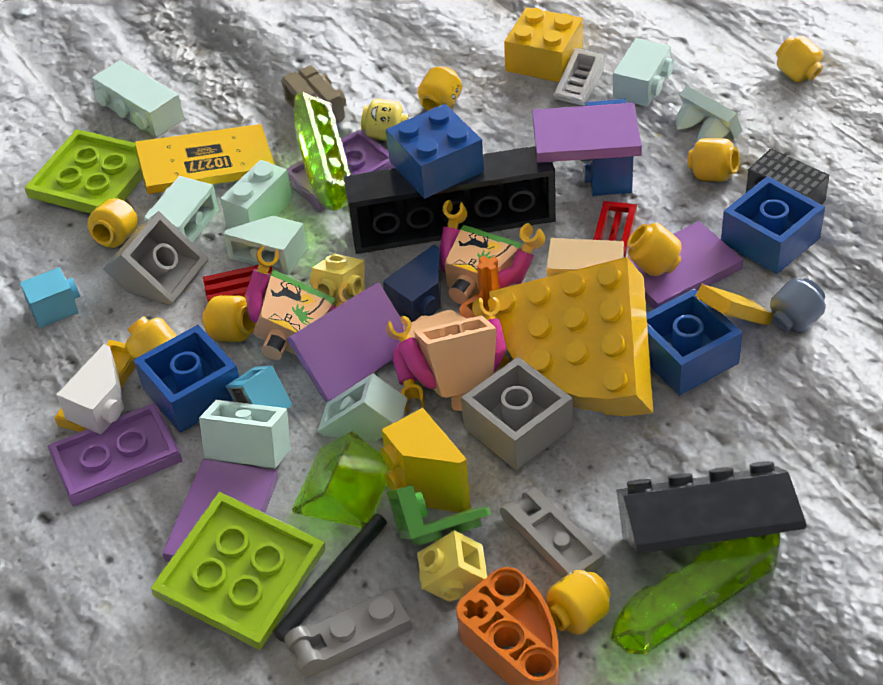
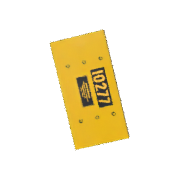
[135,124,275,195]

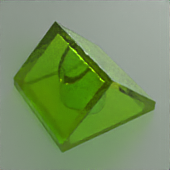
[292,431,388,528]

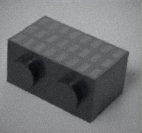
[746,148,830,205]

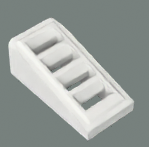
[554,48,605,106]

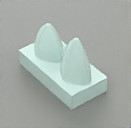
[676,85,743,141]

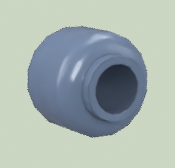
[770,278,826,333]

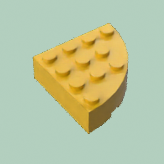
[489,257,653,417]

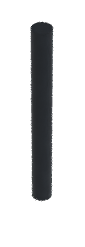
[273,513,387,642]

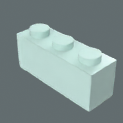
[92,60,184,137]

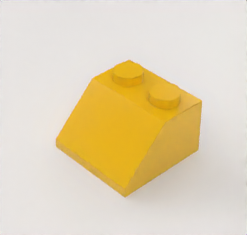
[380,408,471,512]

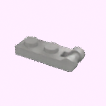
[500,487,605,577]
[284,589,412,677]

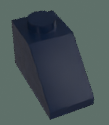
[383,245,441,322]

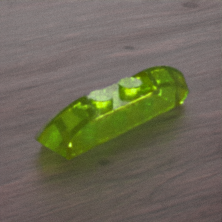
[294,92,351,211]
[610,533,780,655]

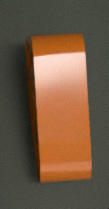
[456,567,559,685]

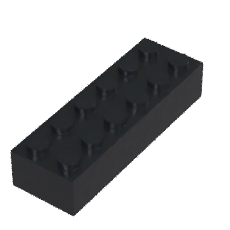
[343,146,556,254]

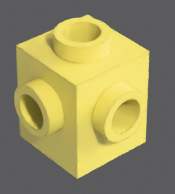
[310,253,365,305]
[417,530,487,602]

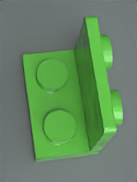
[386,485,491,545]

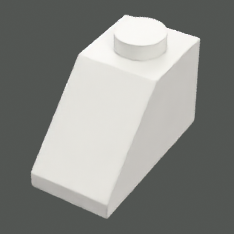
[56,344,124,434]

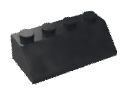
[616,461,807,554]

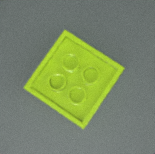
[24,129,143,214]
[151,492,325,651]

